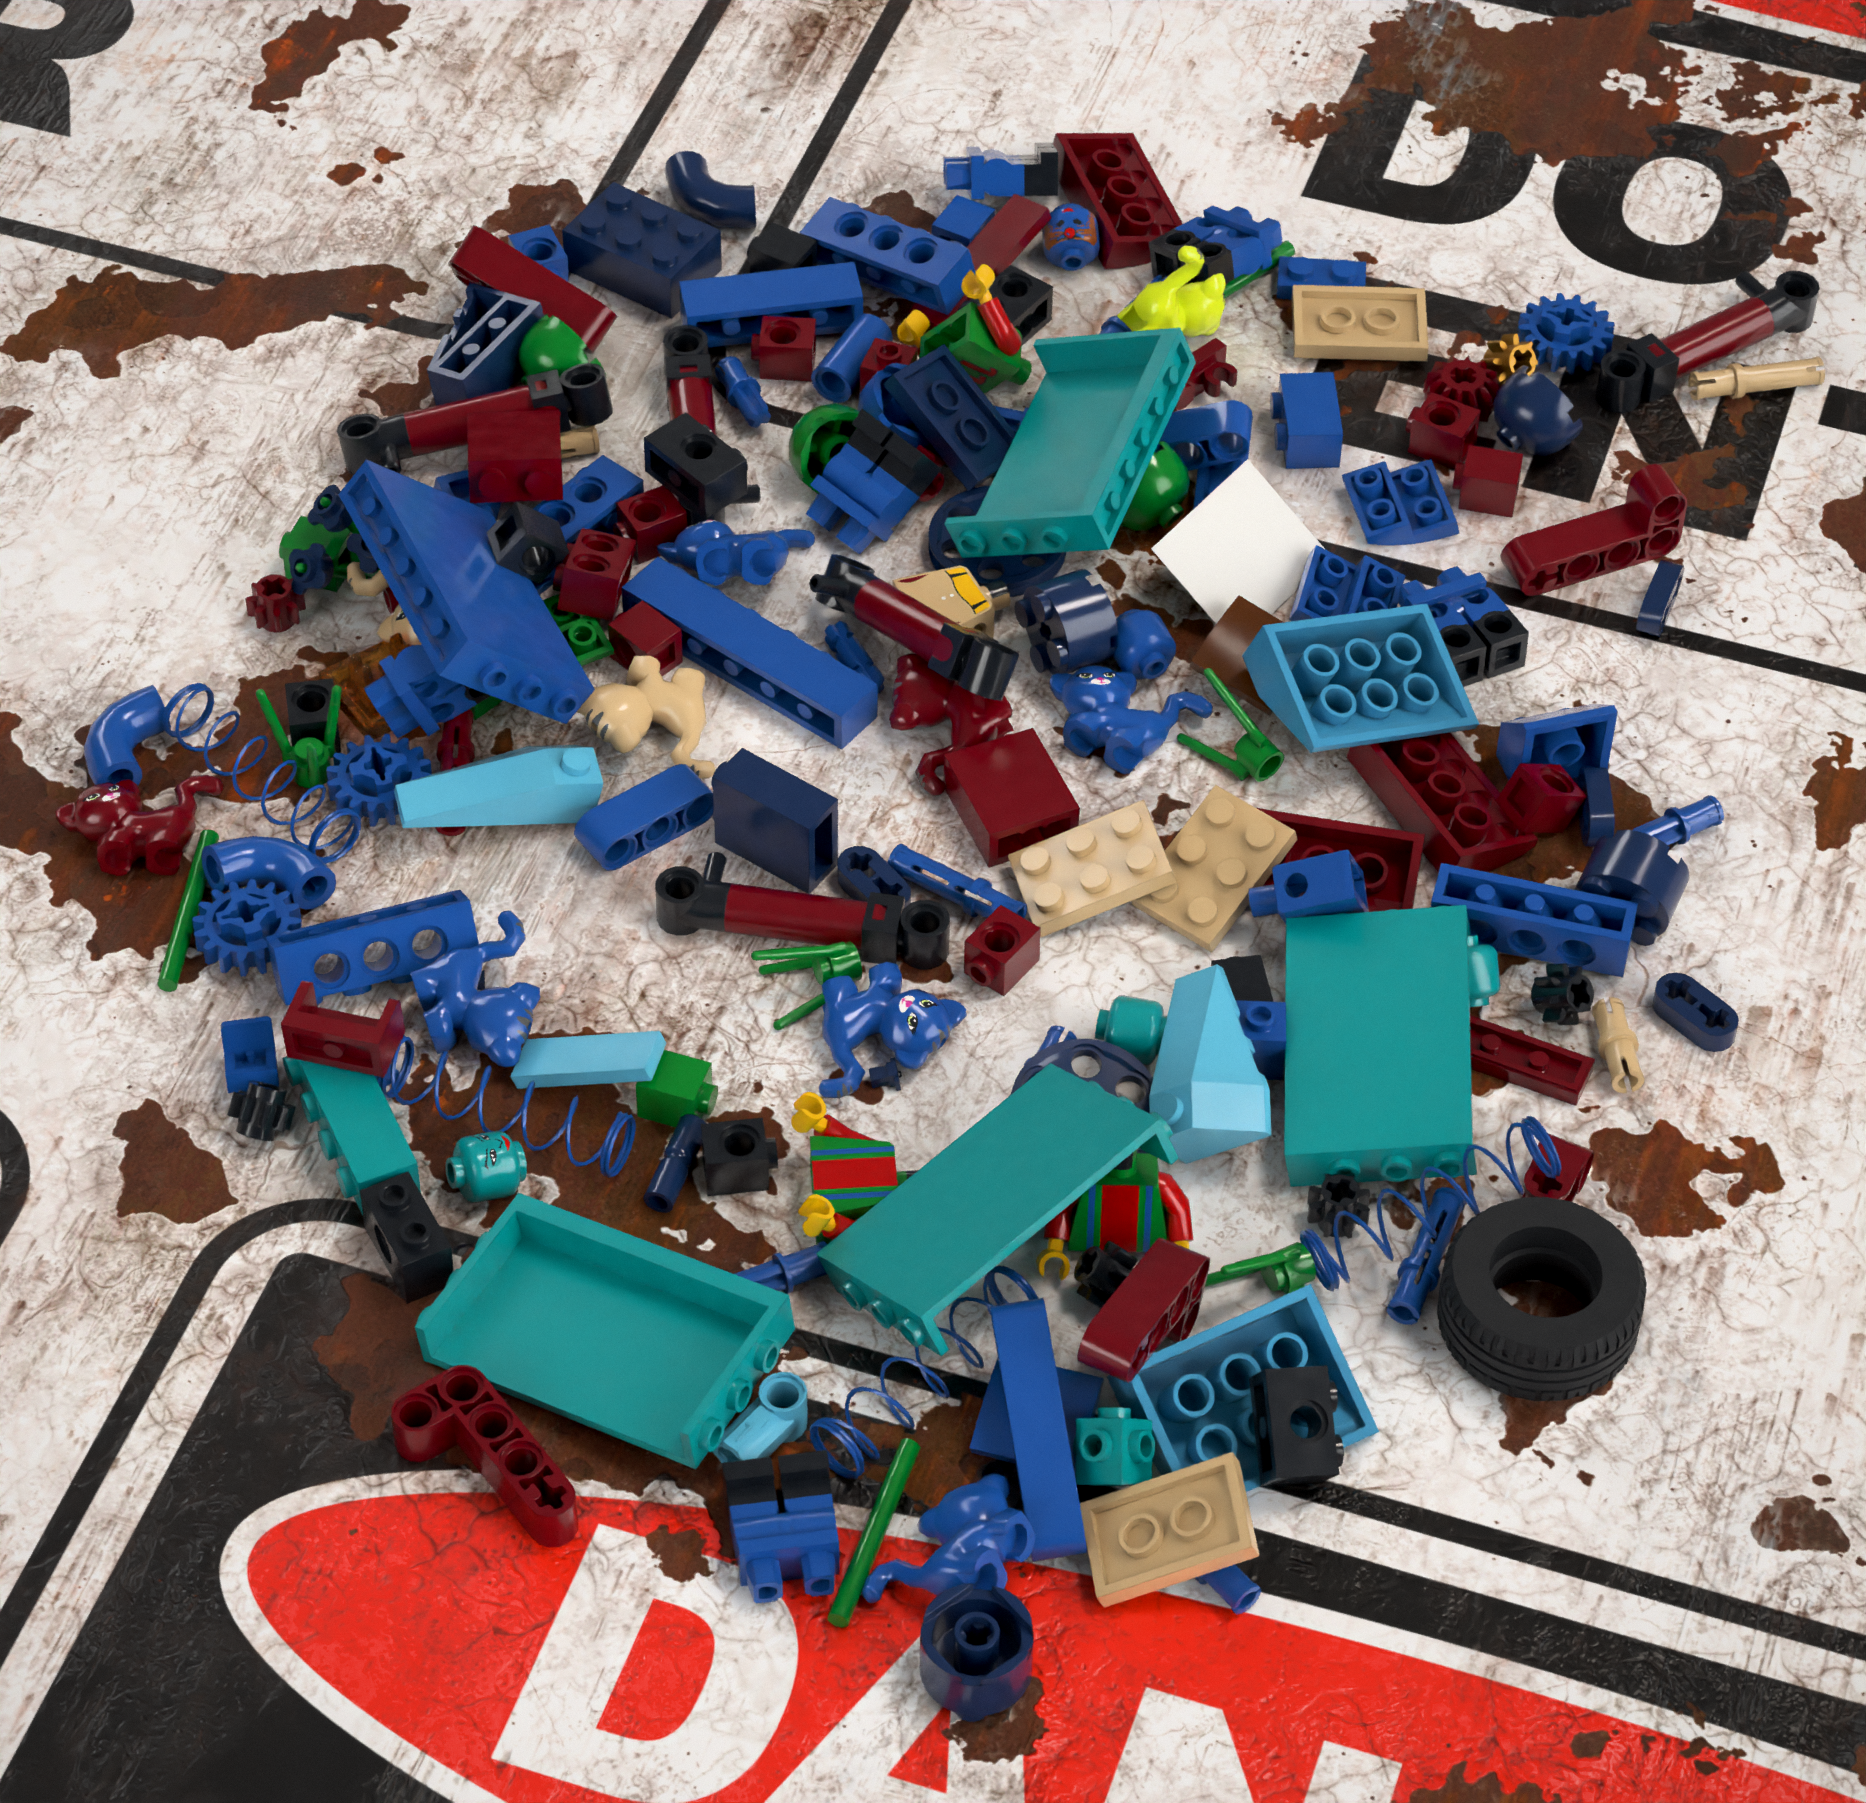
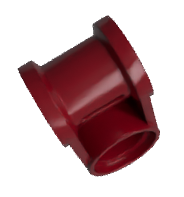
[1522,1133,1595,1202]

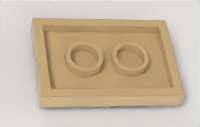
[1292,285,1429,361]
[1131,785,1298,953]
[1008,799,1177,938]
[1080,1452,1259,1608]

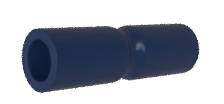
[643,1114,706,1213]

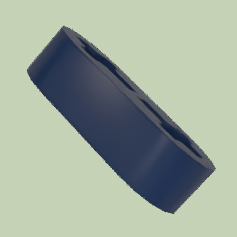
[1636,560,1684,637]
[1577,767,1615,847]
[837,846,911,907]
[1652,973,1739,1052]

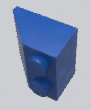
[1496,704,1618,784]

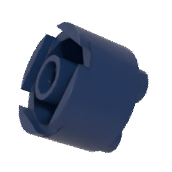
[1014,569,1118,674]
[1575,830,1689,946]
[920,1584,1034,1722]

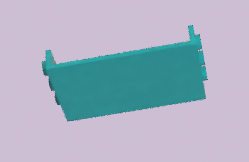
[945,328,1196,558]
[1284,905,1477,1187]
[816,1063,1179,1356]
[415,1193,795,1469]

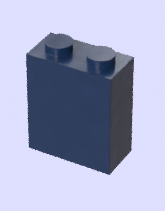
[711,748,838,894]

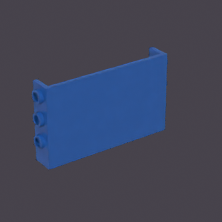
[338,460,595,724]

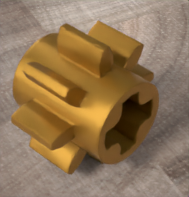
[1481,334,1538,387]

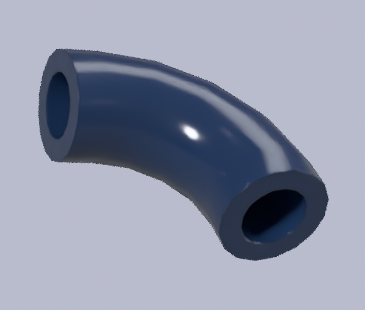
[665,151,756,229]

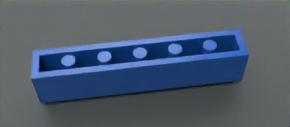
[622,557,878,750]

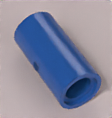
[811,314,893,403]

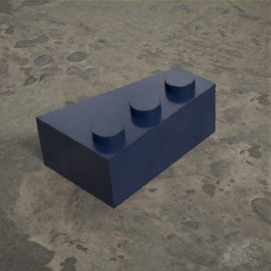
[427,282,544,406]

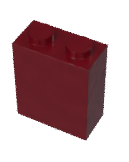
[467,410,563,503]
[943,728,1080,867]

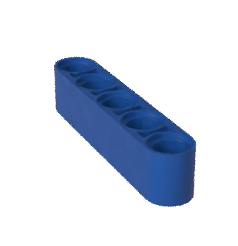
[990,1298,1087,1562]

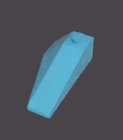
[394,745,604,828]
[1149,964,1271,1164]

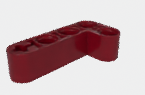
[449,225,617,354]
[1500,464,1687,596]
[1077,1237,1210,1382]
[391,1365,578,1547]

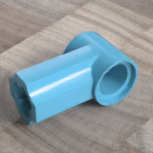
[713,1372,808,1463]

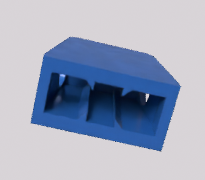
[1248,850,1369,924]

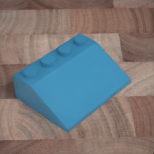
[1242,604,1479,753]
[1107,1284,1379,1492]

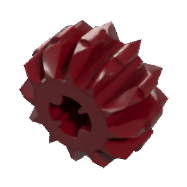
[1423,355,1499,422]

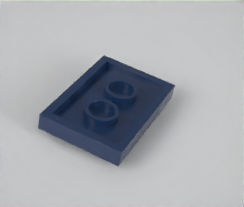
[883,344,1016,491]

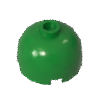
[519,314,606,386]
[789,403,859,494]
[1121,441,1190,531]

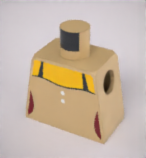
[892,566,1011,662]

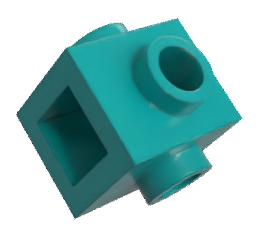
[1073,1407,1155,1486]

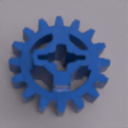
[1517,293,1615,374]
[326,734,432,827]
[192,879,302,977]

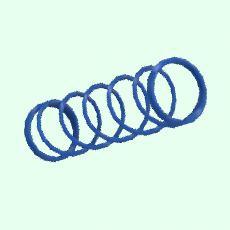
[162,683,361,864]
[377,1035,636,1178]
[1300,1116,1562,1292]
[810,1266,1038,1479]

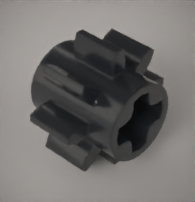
[1531,963,1594,1025]
[227,1080,296,1141]
[1307,1174,1370,1239]
[1074,1241,1138,1309]

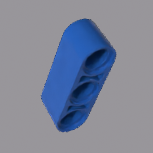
[1155,400,1253,471]
[574,764,714,871]

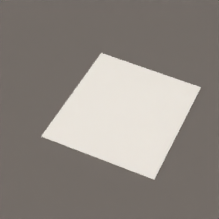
[1151,459,1325,624]

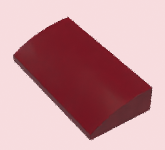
[1053,133,1183,269]
[1346,733,1538,873]
[1257,808,1425,912]

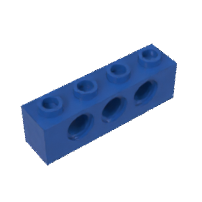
[799,197,976,315]
[531,455,644,595]
[1431,863,1638,978]
[265,889,479,1006]

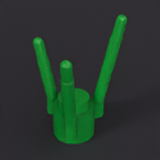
[1177,668,1284,782]
[255,685,342,788]
[751,941,862,1030]
[1205,1242,1316,1297]

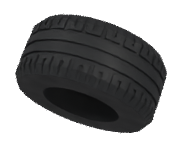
[1437,1197,1647,1401]

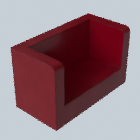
[281,980,405,1077]

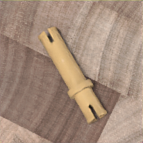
[1688,356,1825,401]

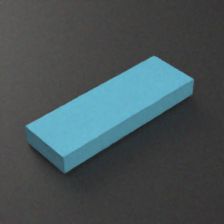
[510,1031,666,1089]

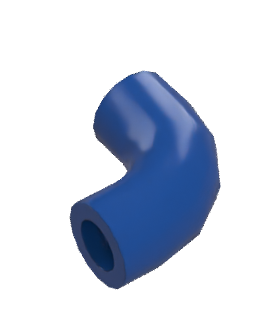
[84,685,171,786]
[201,836,336,910]

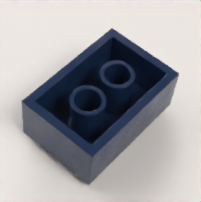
[562,182,722,319]

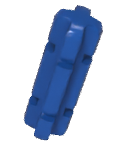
[825,621,885,694]

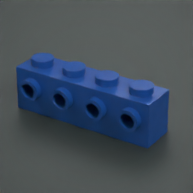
[679,262,863,348]

